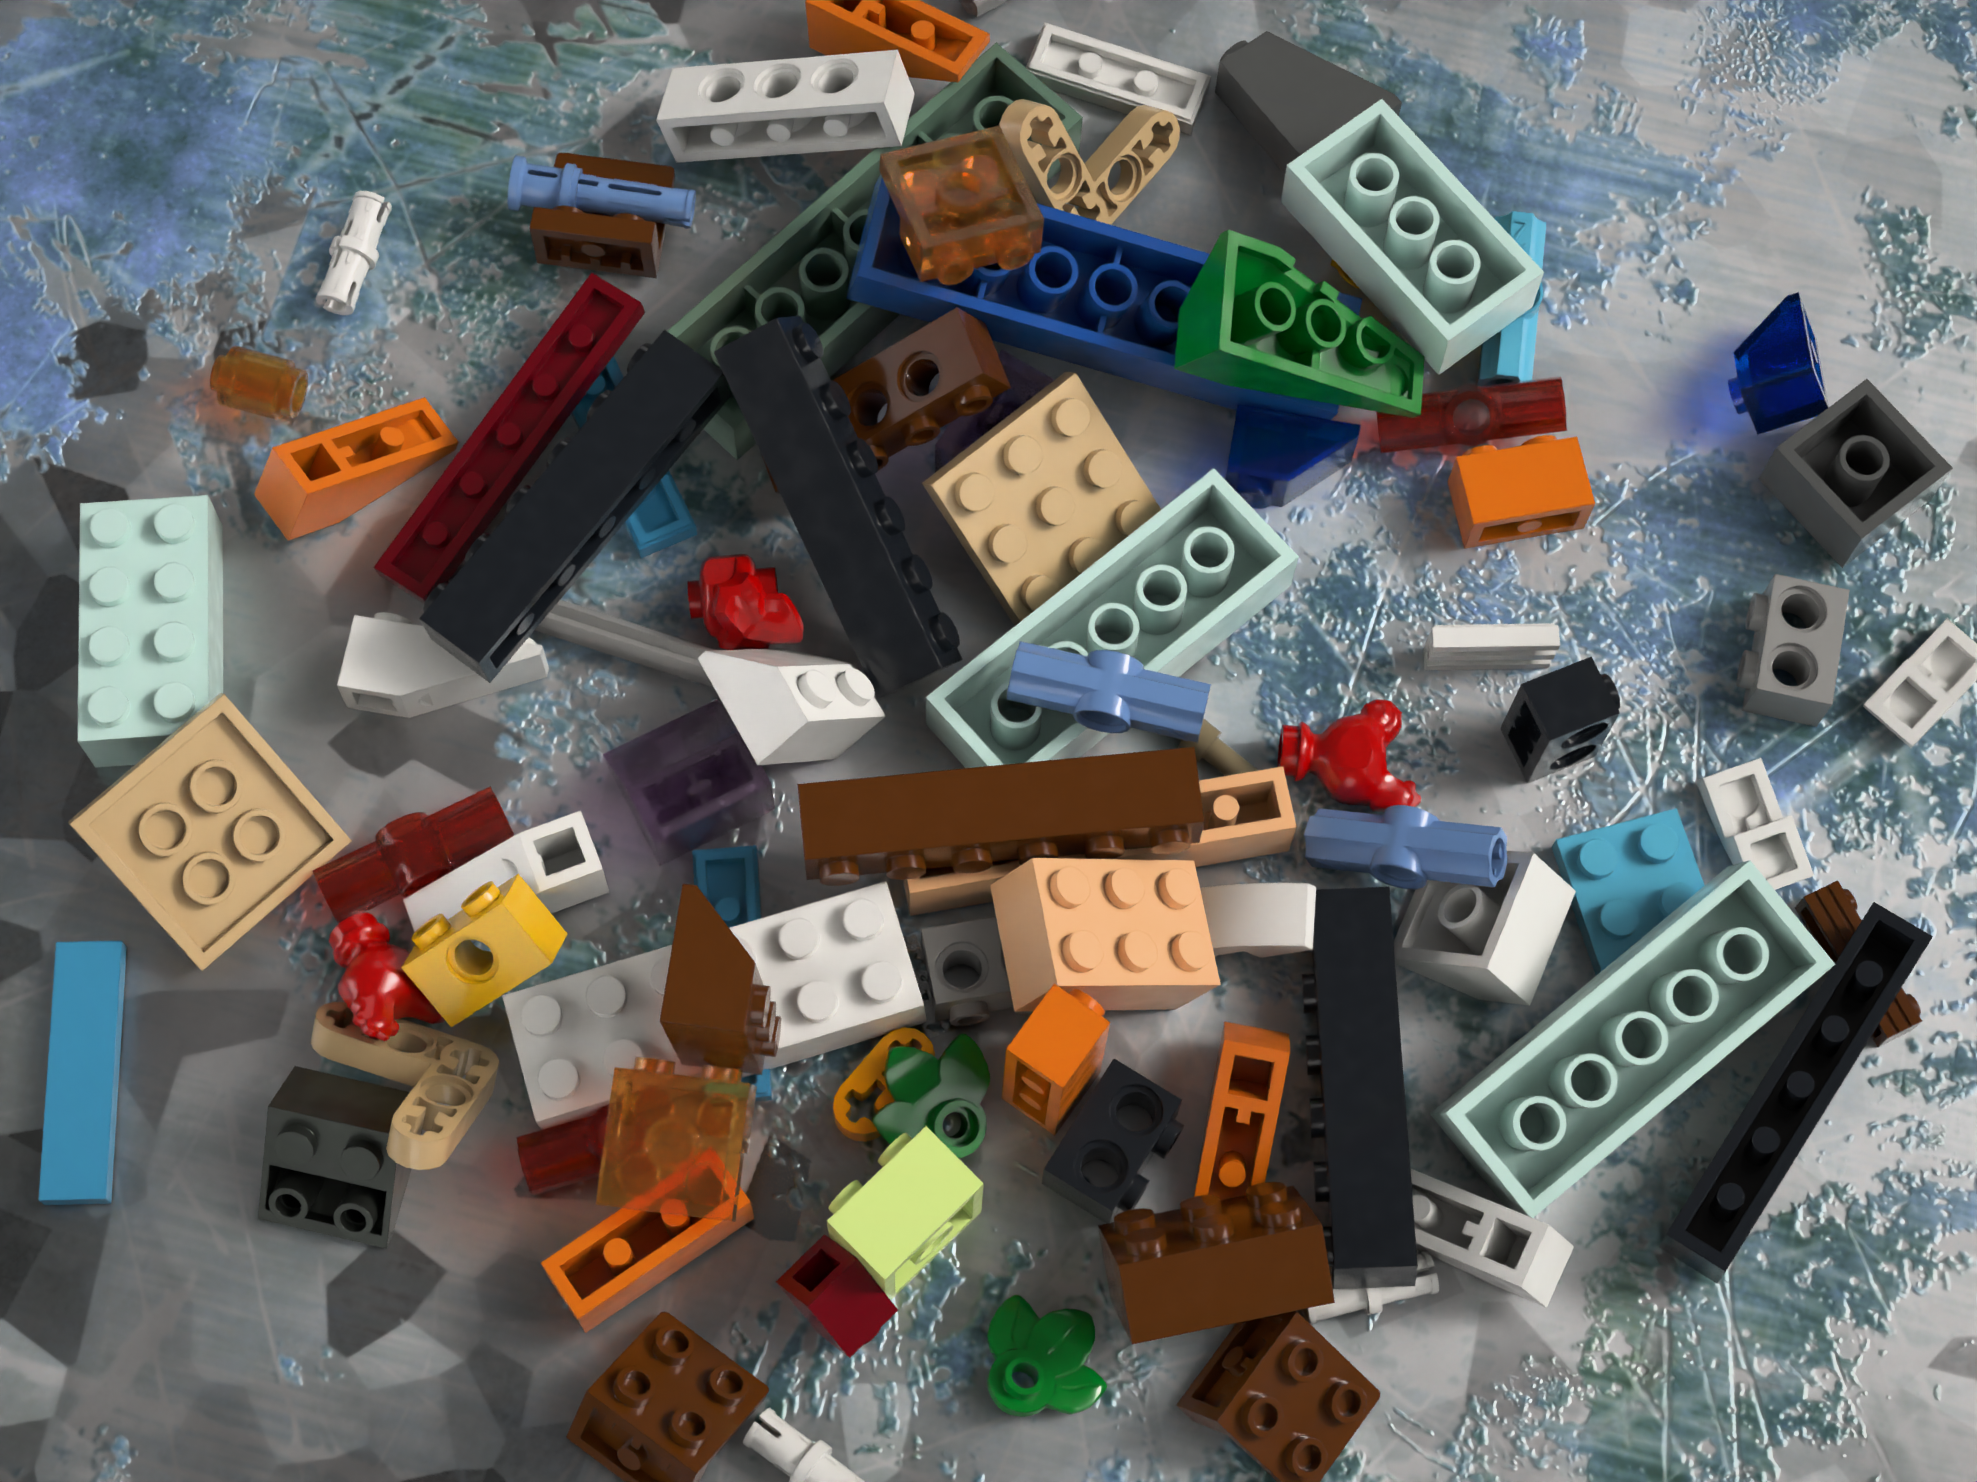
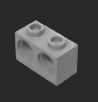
[1736,574,1850,727]
[921,916,1033,1026]

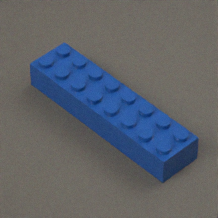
[846,159,1362,433]

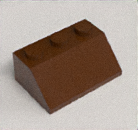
[660,884,781,1075]

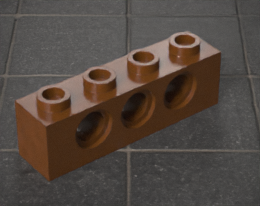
[760,307,1011,494]

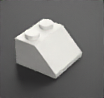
[698,648,886,765]
[1394,851,1576,1006]

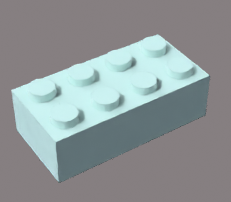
[1281,99,1544,375]
[77,495,223,768]

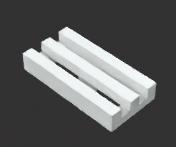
[1423,623,1560,670]

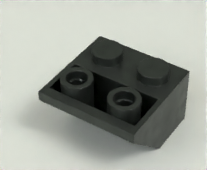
[258,1066,412,1248]

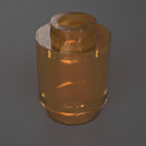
[210,346,308,420]

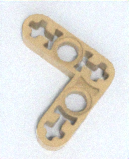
[999,99,1180,225]
[311,1002,499,1170]

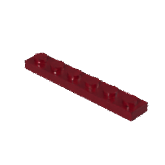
[373,272,645,604]

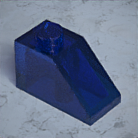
[1728,292,1829,435]
[1224,405,1360,509]

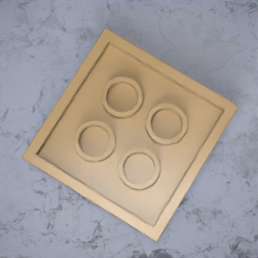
[922,372,1161,626]
[68,693,352,971]

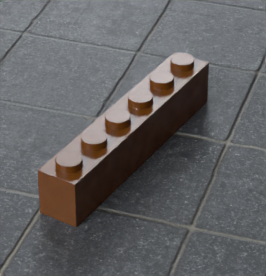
[797,747,1205,886]

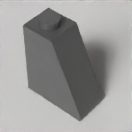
[1215,31,1402,174]

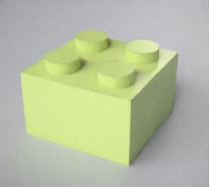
[827,1126,984,1300]

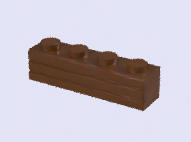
[1795,881,1922,1047]

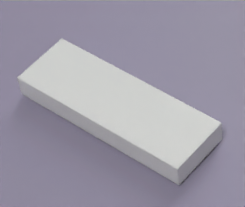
[1026,22,1211,135]

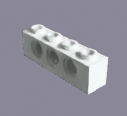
[656,50,915,163]

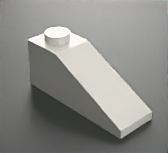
[1410,1168,1574,1308]

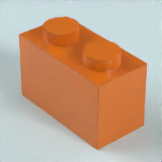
[1447,435,1595,549]

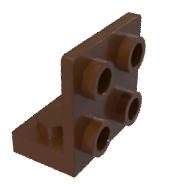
[529,153,675,278]
[1176,1311,1380,1482]
[566,1312,769,1482]

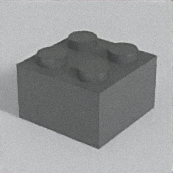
[1758,379,1953,568]

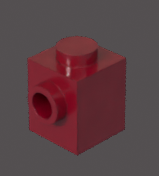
[776,1234,898,1358]

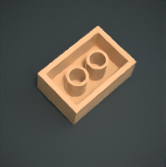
[990,858,1221,1012]

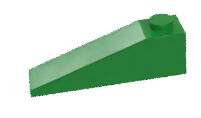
[1174,229,1425,418]

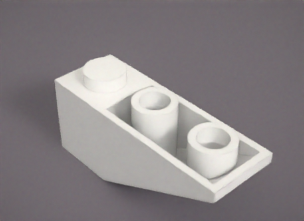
[337,612,549,718]
[403,810,609,943]

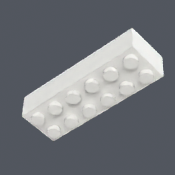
[502,881,927,1137]

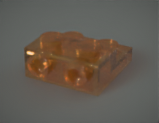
[879,125,1044,285]
[595,1057,757,1222]

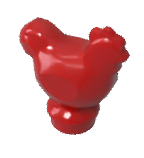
[1277,699,1421,813]
[329,913,445,1041]

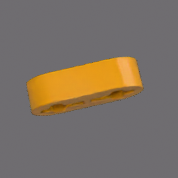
[833,1027,935,1142]

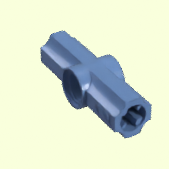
[1007,641,1211,743]
[1304,805,1508,889]

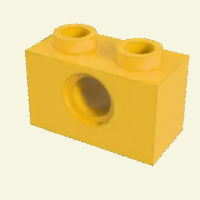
[401,874,568,1027]

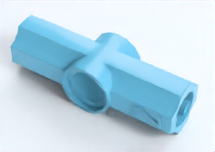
[1477,211,1547,399]

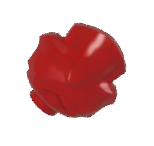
[687,554,804,650]

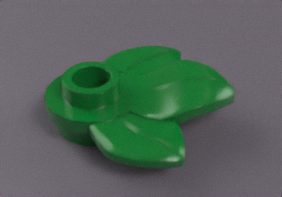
[872,1034,990,1158]
[986,1295,1107,1417]

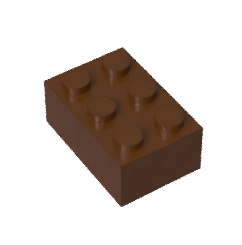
[1098,1182,1335,1345]

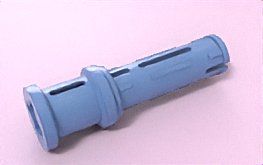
[507,155,696,229]

